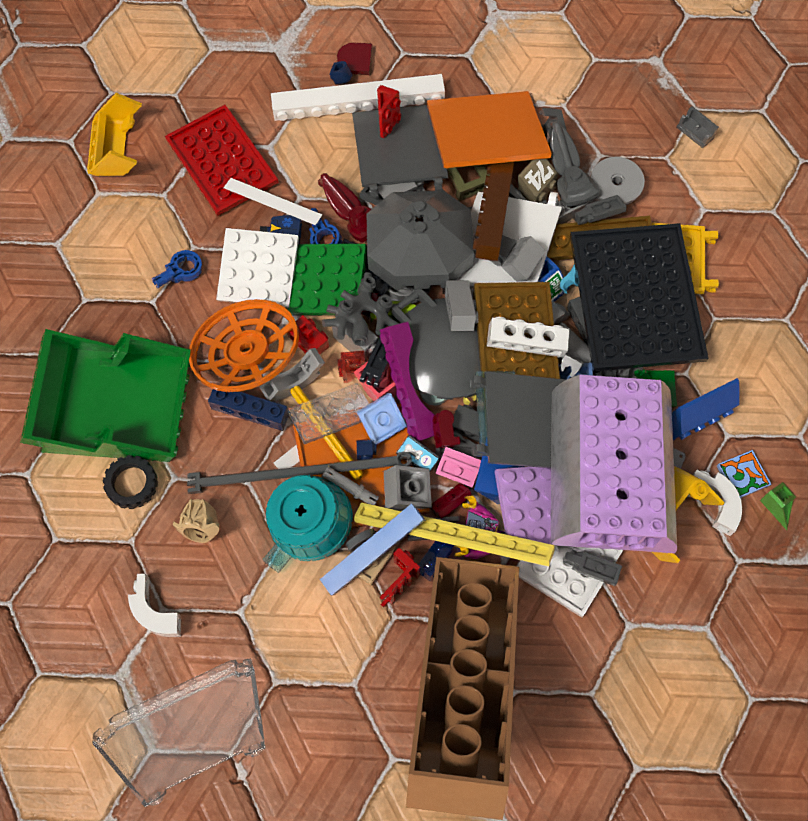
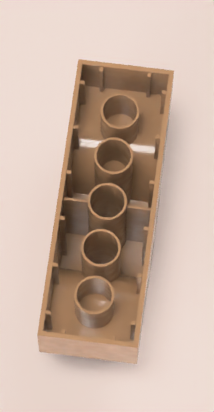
[406,557,519,820]

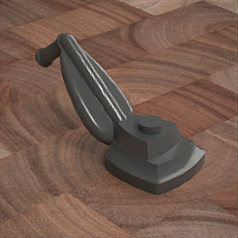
[548,121,599,206]

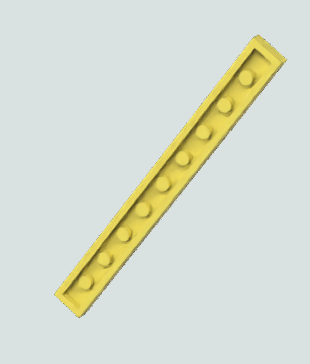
[354,502,555,566]

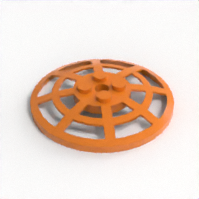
[189,299,299,392]

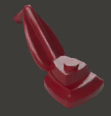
[318,173,371,243]

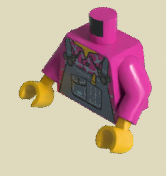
[455,496,505,559]

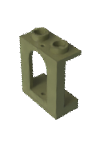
[447,165,490,202]

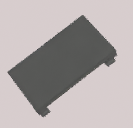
[676,106,719,148]

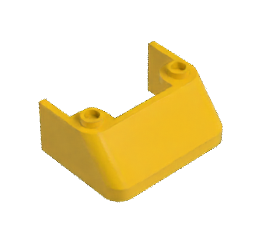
[87,93,142,176]
[652,466,724,563]

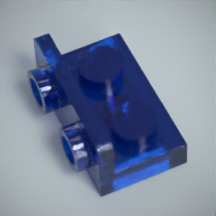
[418,541,455,582]

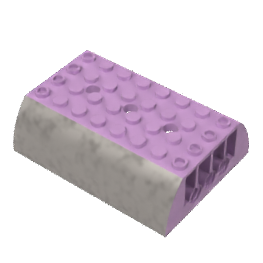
[551,375,677,553]

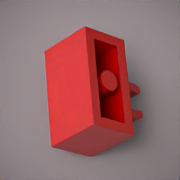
[287,315,329,354]

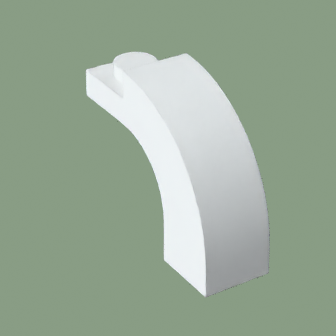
[693,470,742,536]
[128,574,181,637]

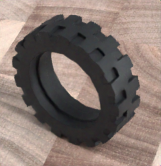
[103,455,158,509]

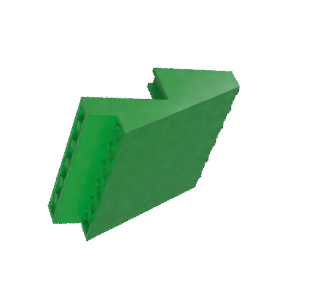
[20,329,191,462]

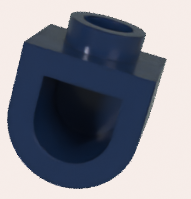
[329,61,353,85]
[356,440,376,460]

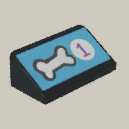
[396,435,440,472]

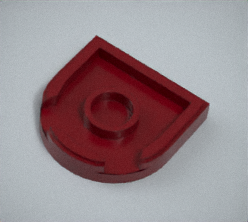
[337,43,372,75]

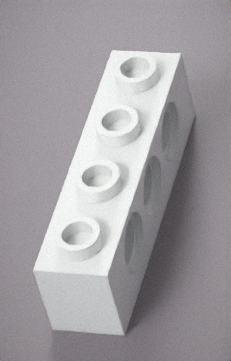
[487,317,569,357]

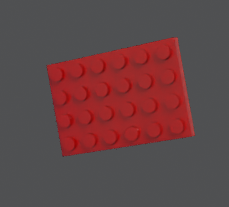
[165,104,279,216]

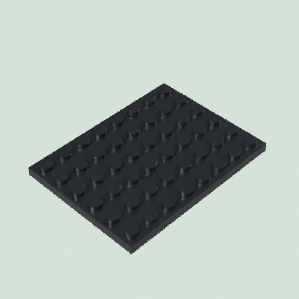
[570,223,709,371]

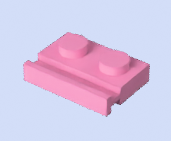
[436,447,481,488]

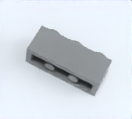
[445,280,478,331]

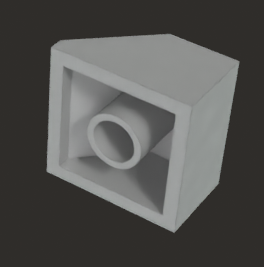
[384,465,432,511]

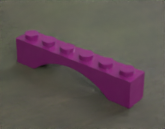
[380,322,434,441]

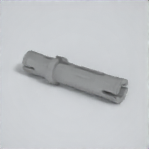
[322,466,379,505]

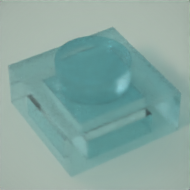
[263,544,291,573]

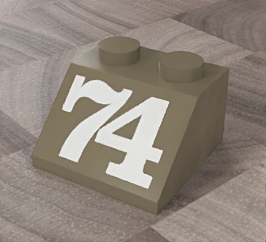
[518,159,558,203]

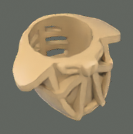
[173,499,220,543]

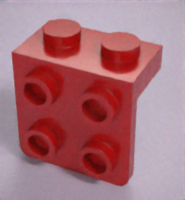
[377,85,401,138]

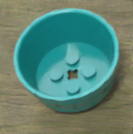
[266,475,353,561]

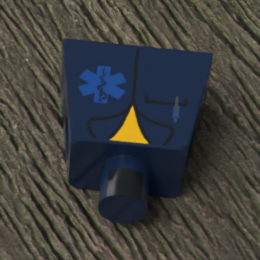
[260,215,302,244]

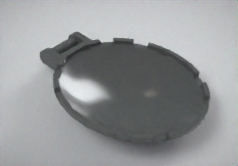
[389,289,482,400]

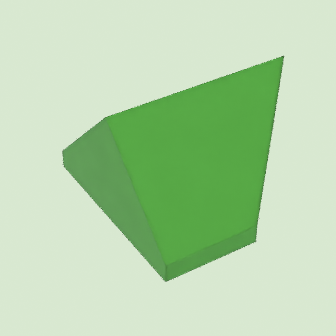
[760,482,796,530]

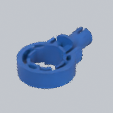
[309,208,342,244]
[152,250,202,288]

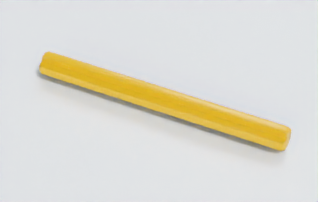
[290,386,363,480]

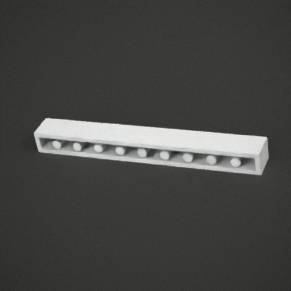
[271,74,445,121]

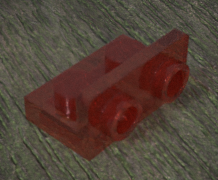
[337,351,365,383]

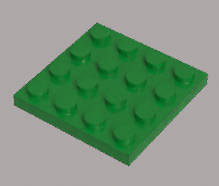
[287,244,367,315]

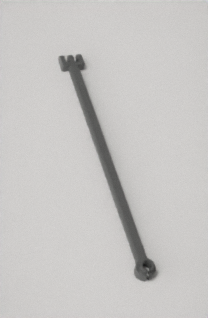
[187,451,412,494]

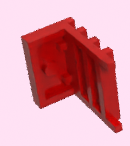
[379,548,420,607]

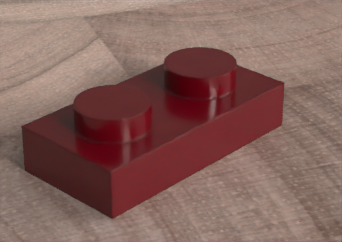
[431,483,472,519]

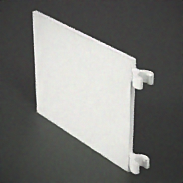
[457,187,562,288]

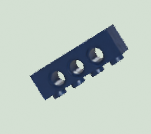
[208,389,289,431]

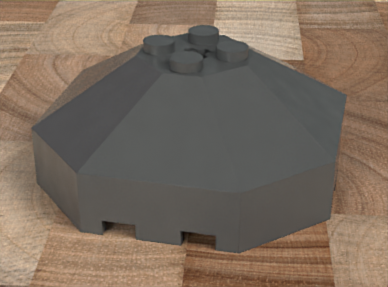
[367,190,474,290]

